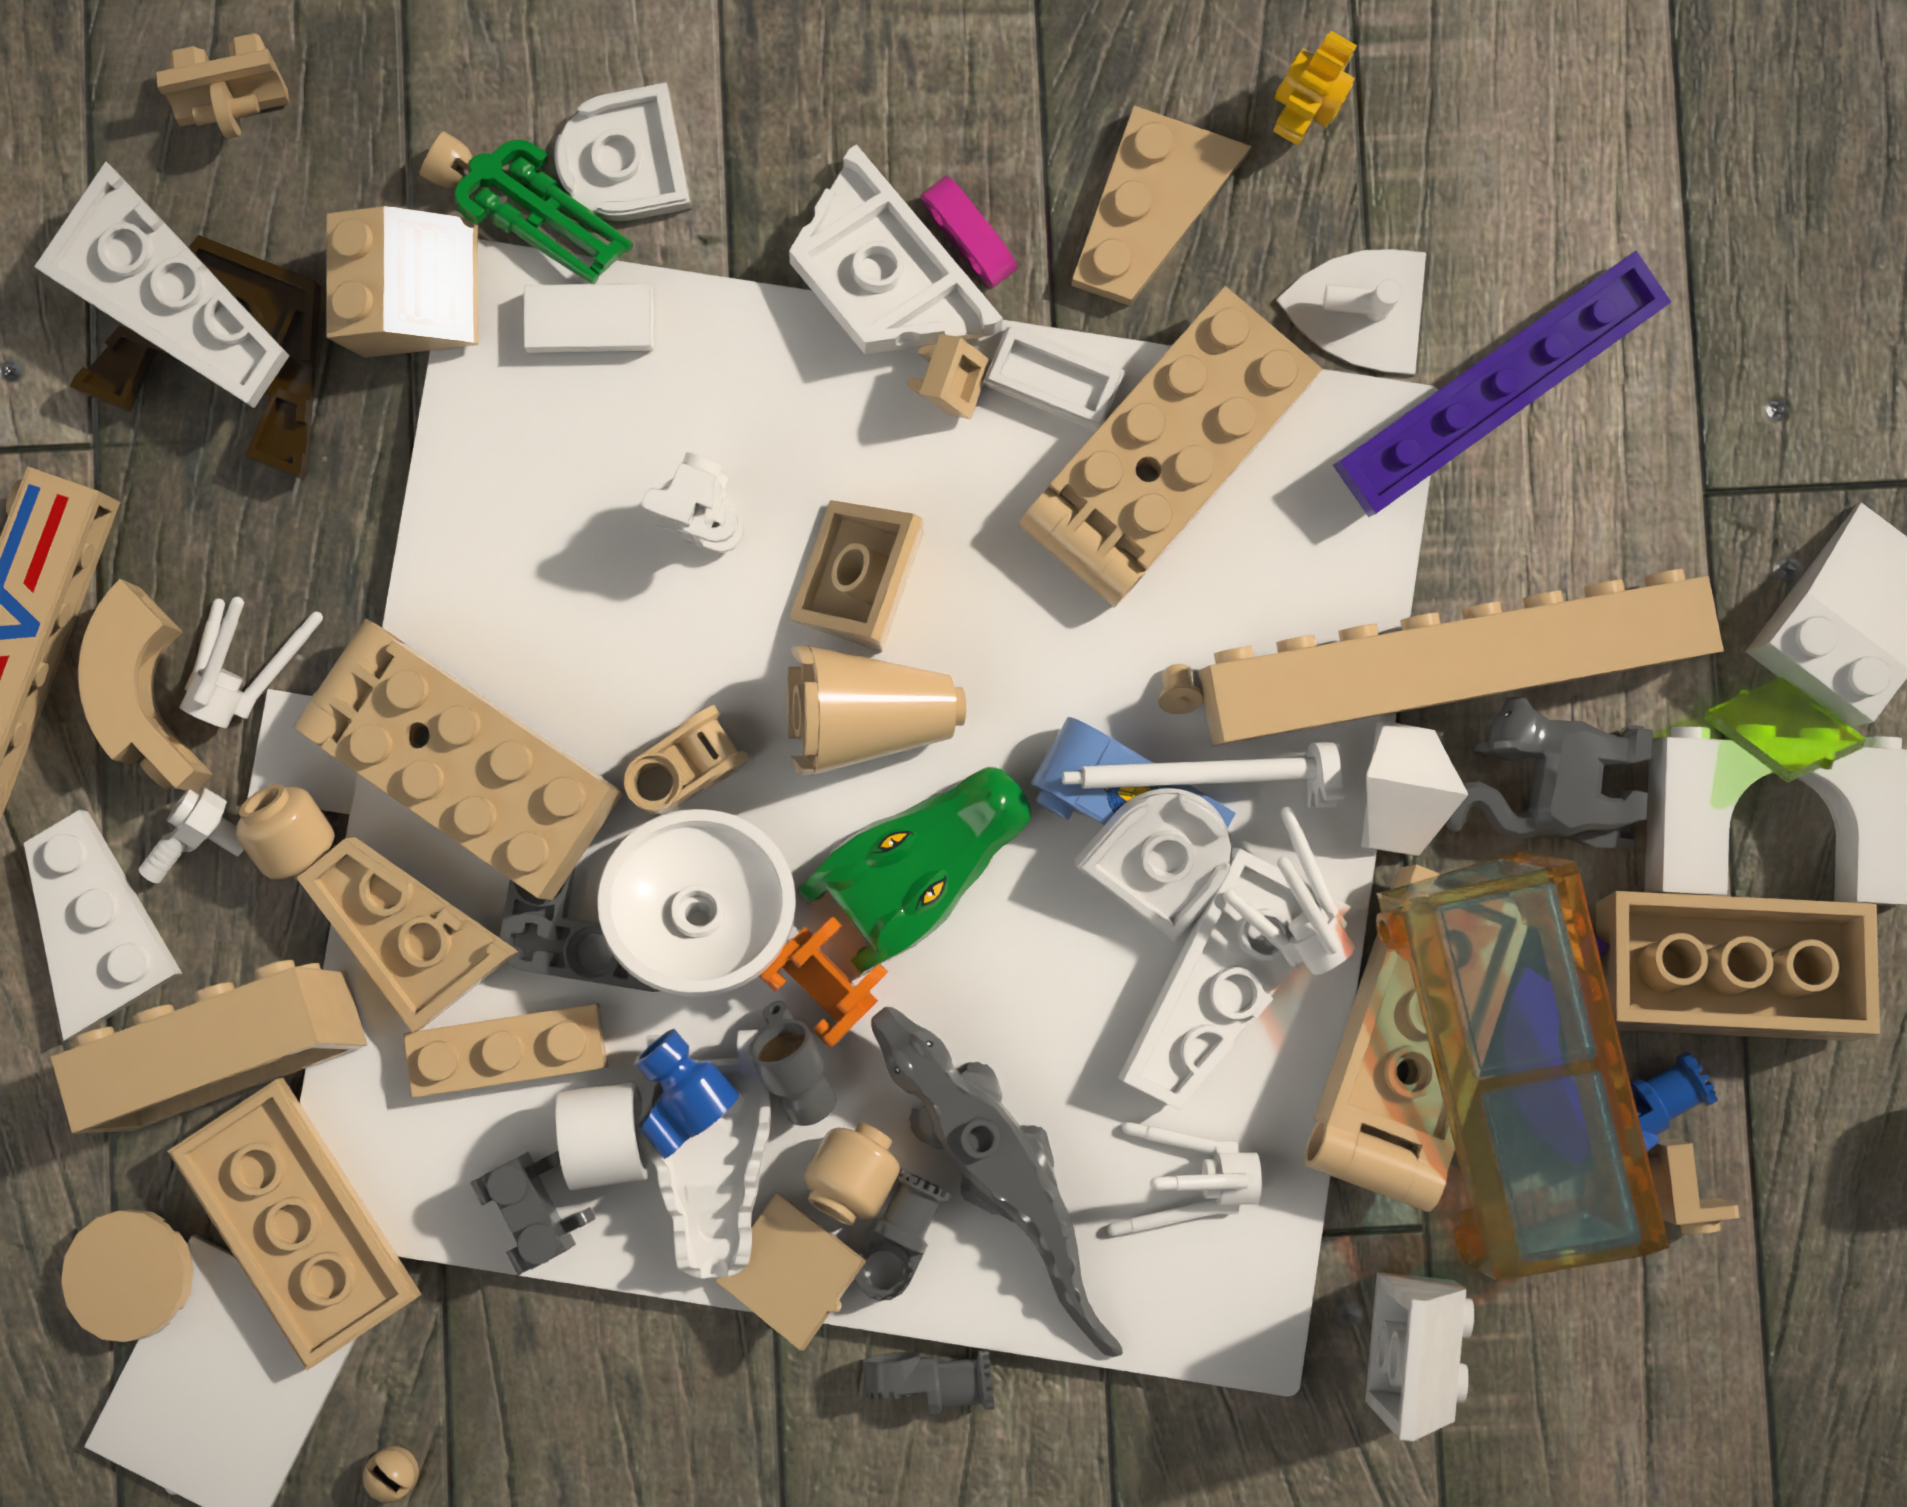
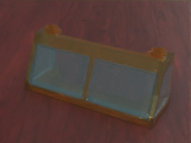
[1376,851,1670,1281]

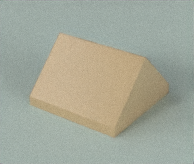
[789,500,923,652]

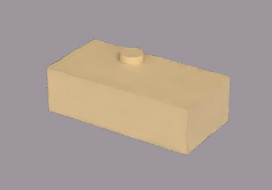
[1596,891,1880,1041]

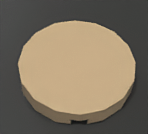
[61,1210,194,1342]

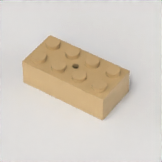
[51,960,367,1133]

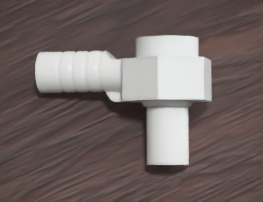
[139,788,244,883]

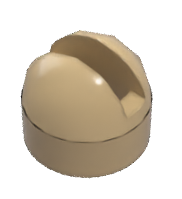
[419,131,473,188]
[363,1446,419,1503]

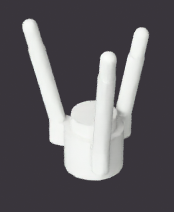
[179,597,323,728]
[1223,807,1356,975]
[1107,1122,1262,1236]

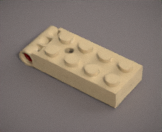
[1018,286,1322,608]
[294,619,624,900]
[1305,864,1534,1212]

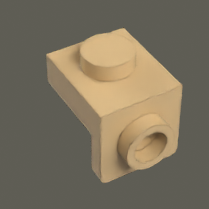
[1643,1138,1740,1234]

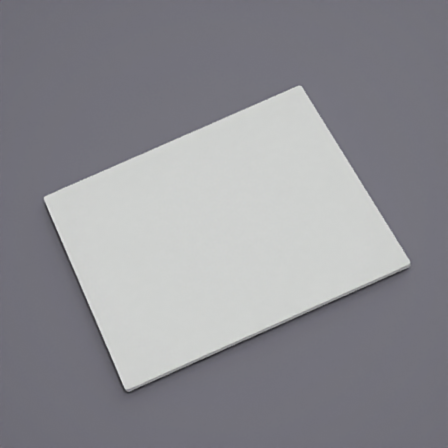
[300,239,1438,1397]

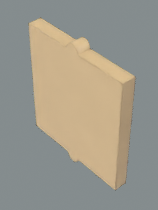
[715,1192,866,1350]

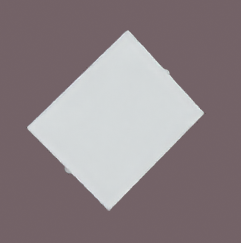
[84,1234,357,1507]

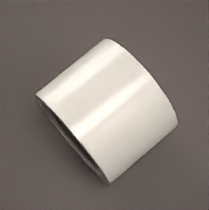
[555,1081,649,1190]

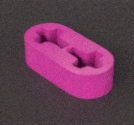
[920,175,1018,289]

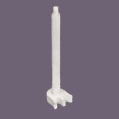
[1062,742,1345,808]

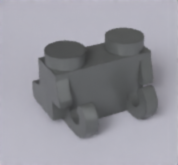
[470,1150,596,1275]

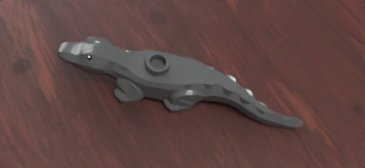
[871,1006,1123,1357]

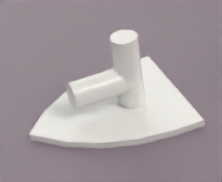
[1276,249,1426,376]

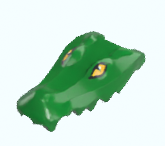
[797,767,1031,976]

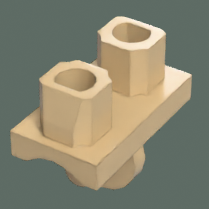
[156,33,290,139]

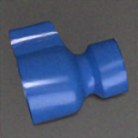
[634,1028,739,1159]

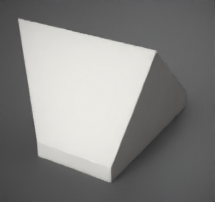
[1361,721,1469,856]

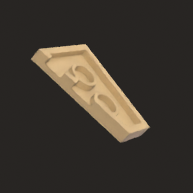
[1071,106,1252,306]
[297,837,519,1033]

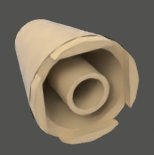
[787,645,966,776]

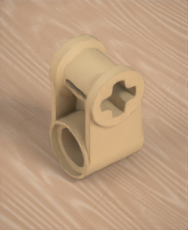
[624,705,751,815]

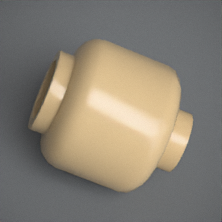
[236,784,335,880]
[803,1122,900,1225]

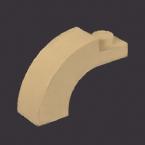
[78,579,213,792]

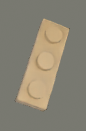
[403,1003,608,1098]

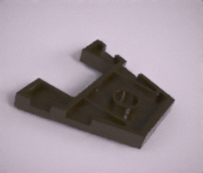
[70,235,321,481]

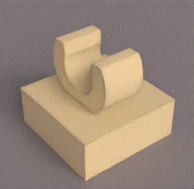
[907,334,991,420]

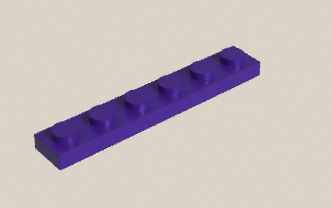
[1333,250,1671,517]

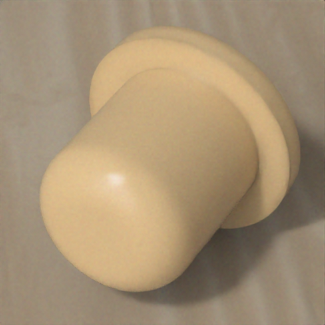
[1158,664,1203,714]

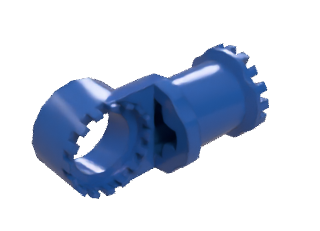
[1596,1051,1718,1166]

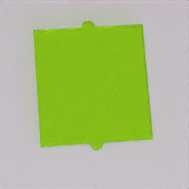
[1704,677,1866,783]

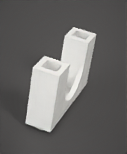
[1645,727,1907,906]

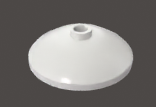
[598,809,795,997]

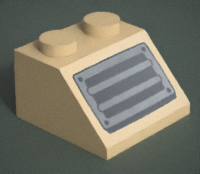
[327,206,479,358]

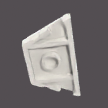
[789,145,1003,355]

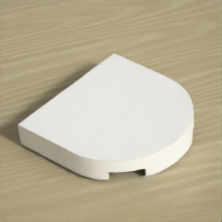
[554,82,692,221]
[1075,788,1232,942]

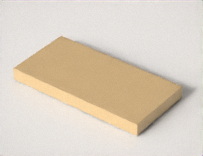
[168,1078,422,1371]

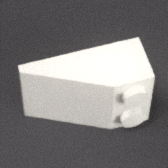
[1745,503,1907,728]
[1365,1272,1474,1441]

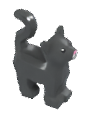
[1445,696,1653,850]

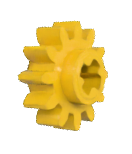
[1273,31,1357,146]

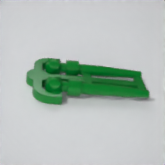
[455,140,633,284]

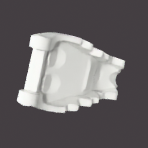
[642,1029,771,1279]

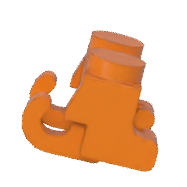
[758,916,888,1049]

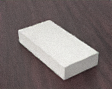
[524,283,654,353]
[984,323,1125,431]

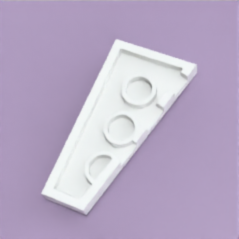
[34,161,289,408]
[1118,847,1351,1110]

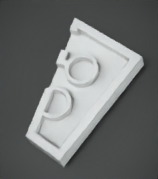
[24,810,182,1041]

